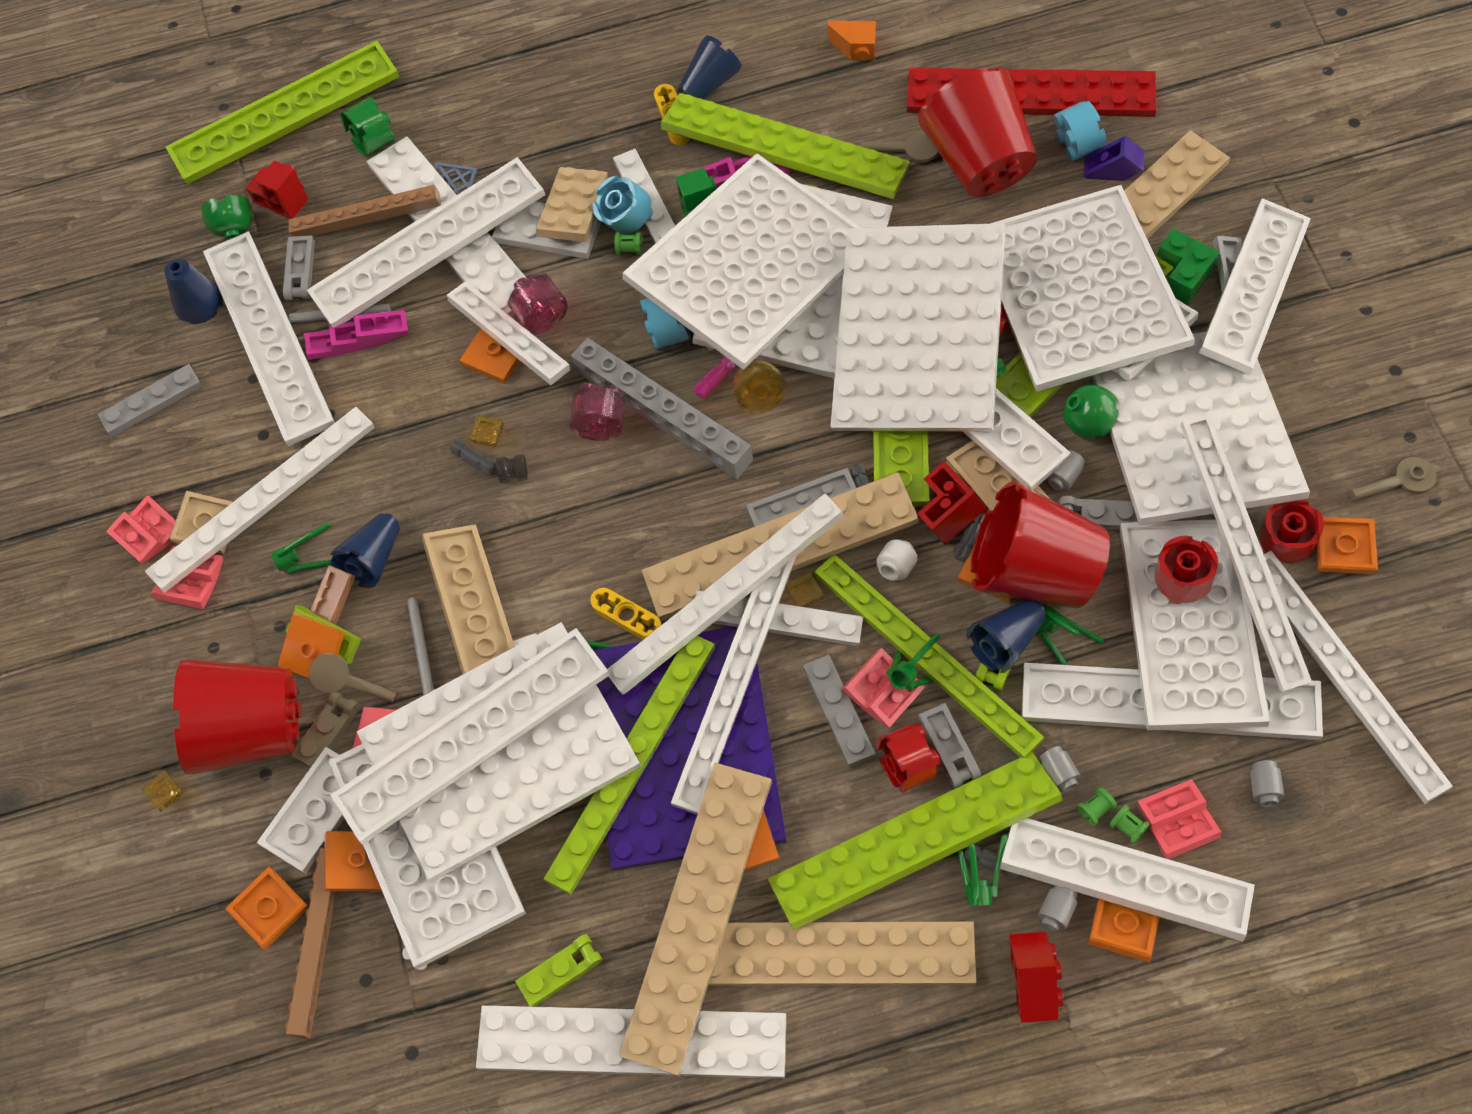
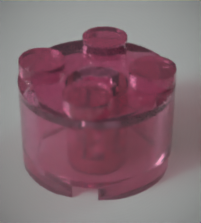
[508,273,568,334]
[569,383,625,441]

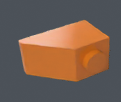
[828,21,876,61]

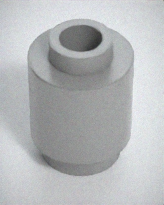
[1047,450,1085,491]
[1040,746,1081,792]
[1250,760,1285,807]
[1038,886,1078,932]

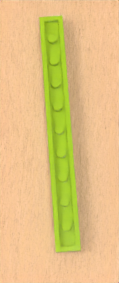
[815,554,1044,758]
[544,636,715,895]

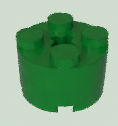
[340,97,395,156]

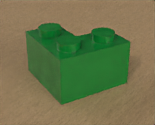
[676,168,717,217]
[1157,229,1219,306]

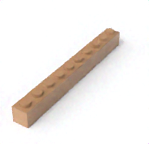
[288,184,441,237]
[285,848,336,1039]

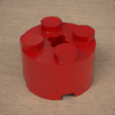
[1259,499,1324,563]
[1154,535,1218,604]
[876,723,940,793]

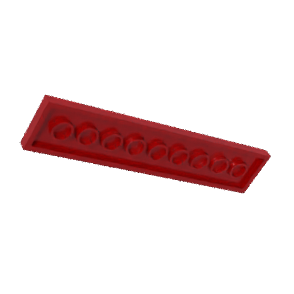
[907,68,1156,117]

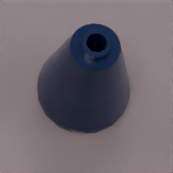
[678,35,742,99]
[164,259,223,324]
[330,514,400,588]
[966,600,1045,673]

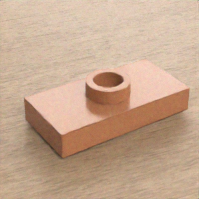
[310,565,356,625]

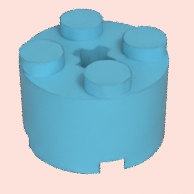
[1053,101,1106,162]
[593,176,653,235]
[640,298,690,349]

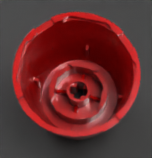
[918,67,1037,197]
[970,481,1110,609]
[173,659,301,775]

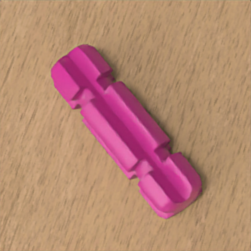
[694,356,736,399]

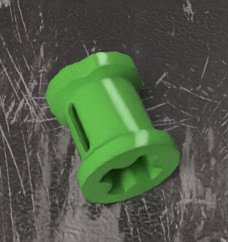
[614,232,643,255]
[1077,787,1117,826]
[1109,805,1150,845]

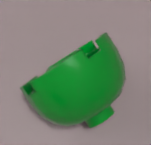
[201,195,252,240]
[1063,384,1119,441]

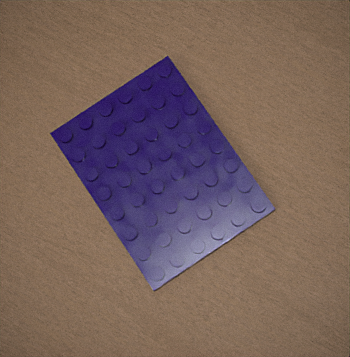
[593,627,787,871]

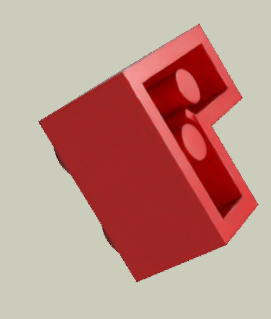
[246,160,308,219]
[917,461,987,545]
[1009,931,1063,1023]

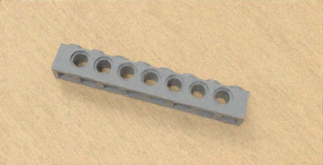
[571,337,753,480]

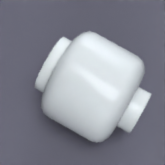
[876,540,918,581]

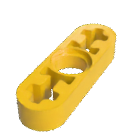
[654,84,690,145]
[590,588,662,640]

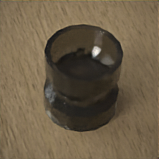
[496,454,528,484]

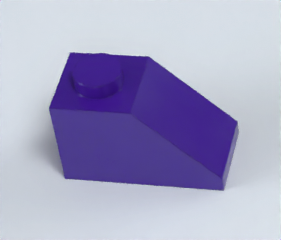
[1084,136,1144,181]

